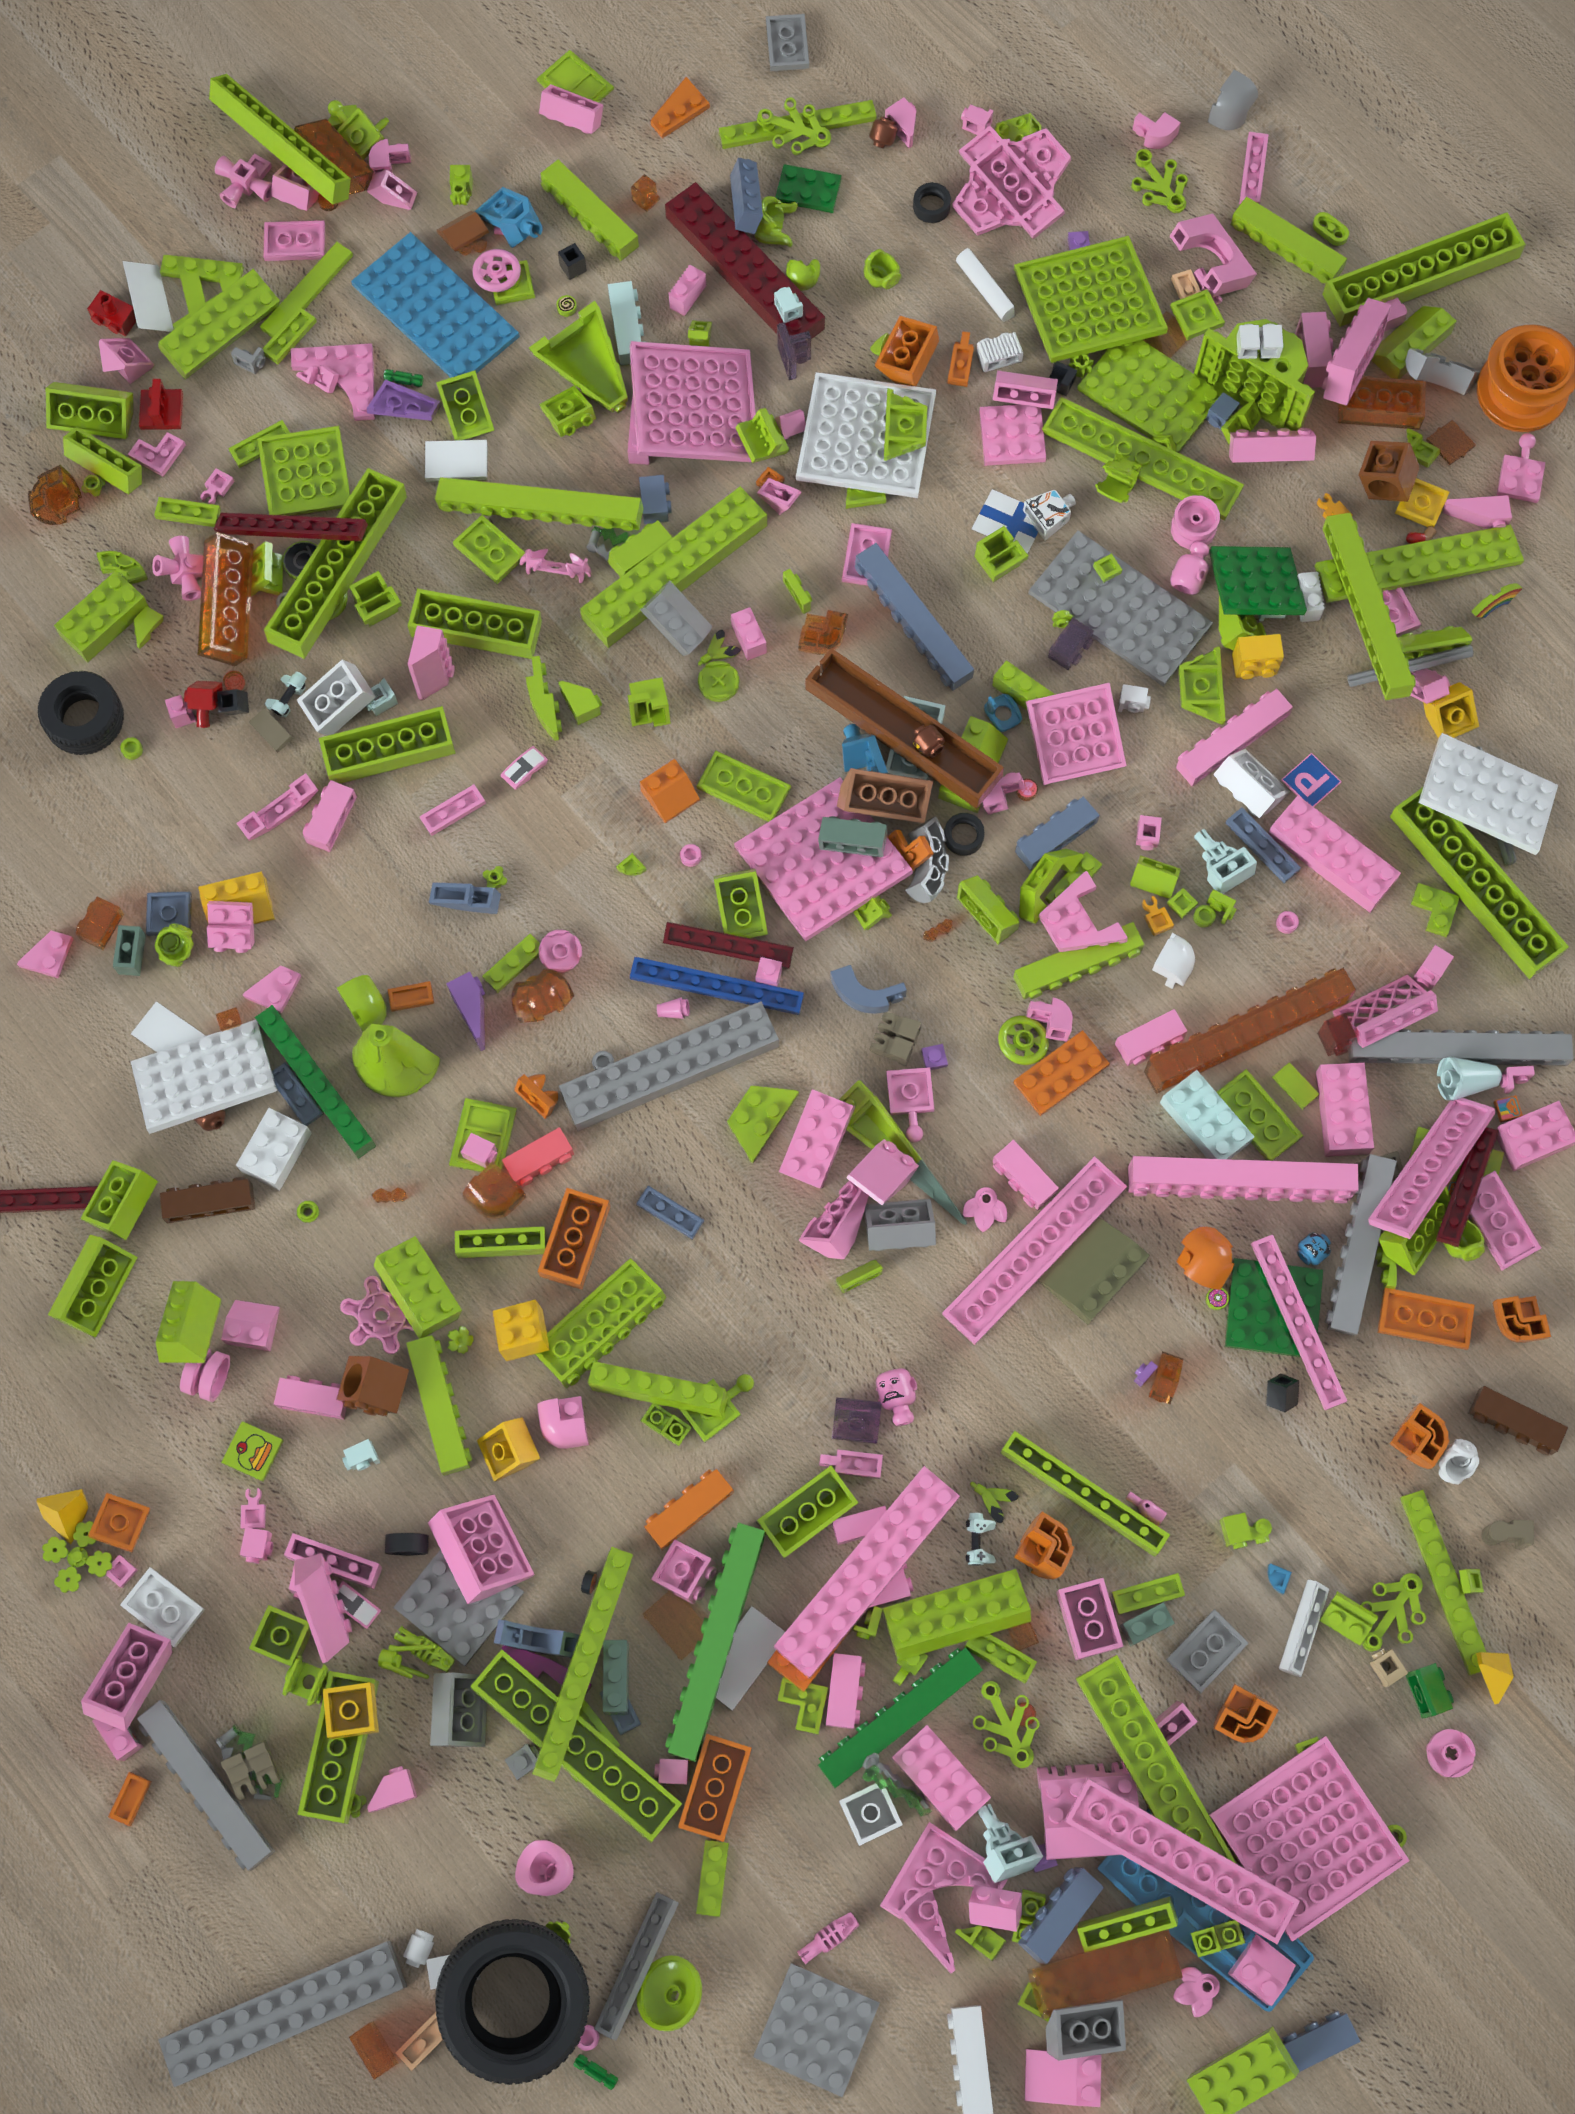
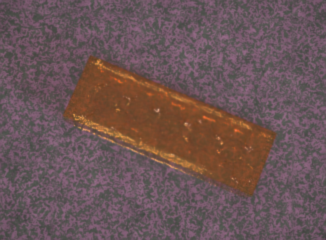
[197,532,254,666]
[1027,1929,1183,2019]

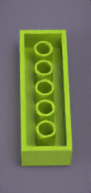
[158,269,280,380]
[408,588,542,659]
[318,706,456,784]
[883,1569,1031,1661]
[297,1671,379,1824]

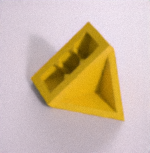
[36,1489,89,1545]
[1476,1652,1514,1705]

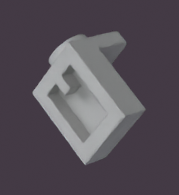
[231,347,266,374]
[505,1743,539,1780]

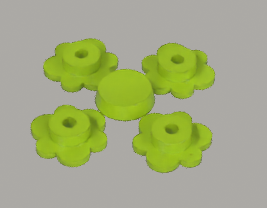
[42,1521,112,1593]

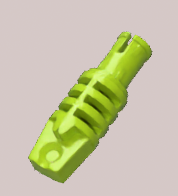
[394,1626,455,1673]

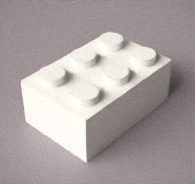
[297,660,376,736]
[236,1108,312,1191]

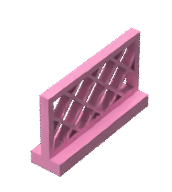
[1333,975,1438,1048]

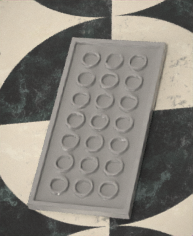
[1028,531,1213,687]

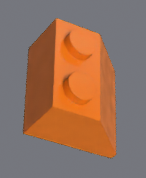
[640,759,700,823]

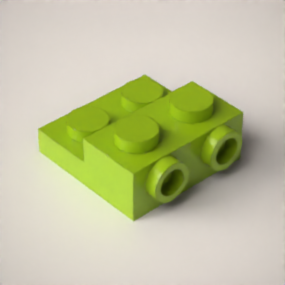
[539,385,596,437]

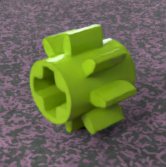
[1068,354,1094,379]

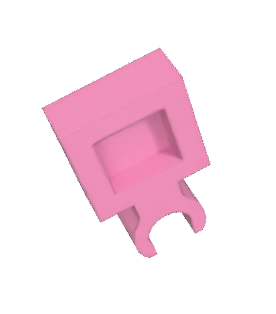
[201,468,235,504]
[241,1488,266,1529]

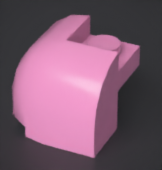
[537,1396,589,1449]

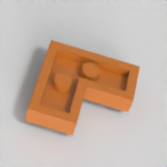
[887,830,934,871]

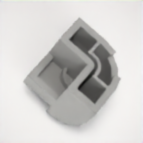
[1208,70,1258,130]

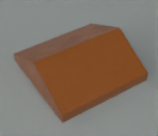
[437,211,489,252]

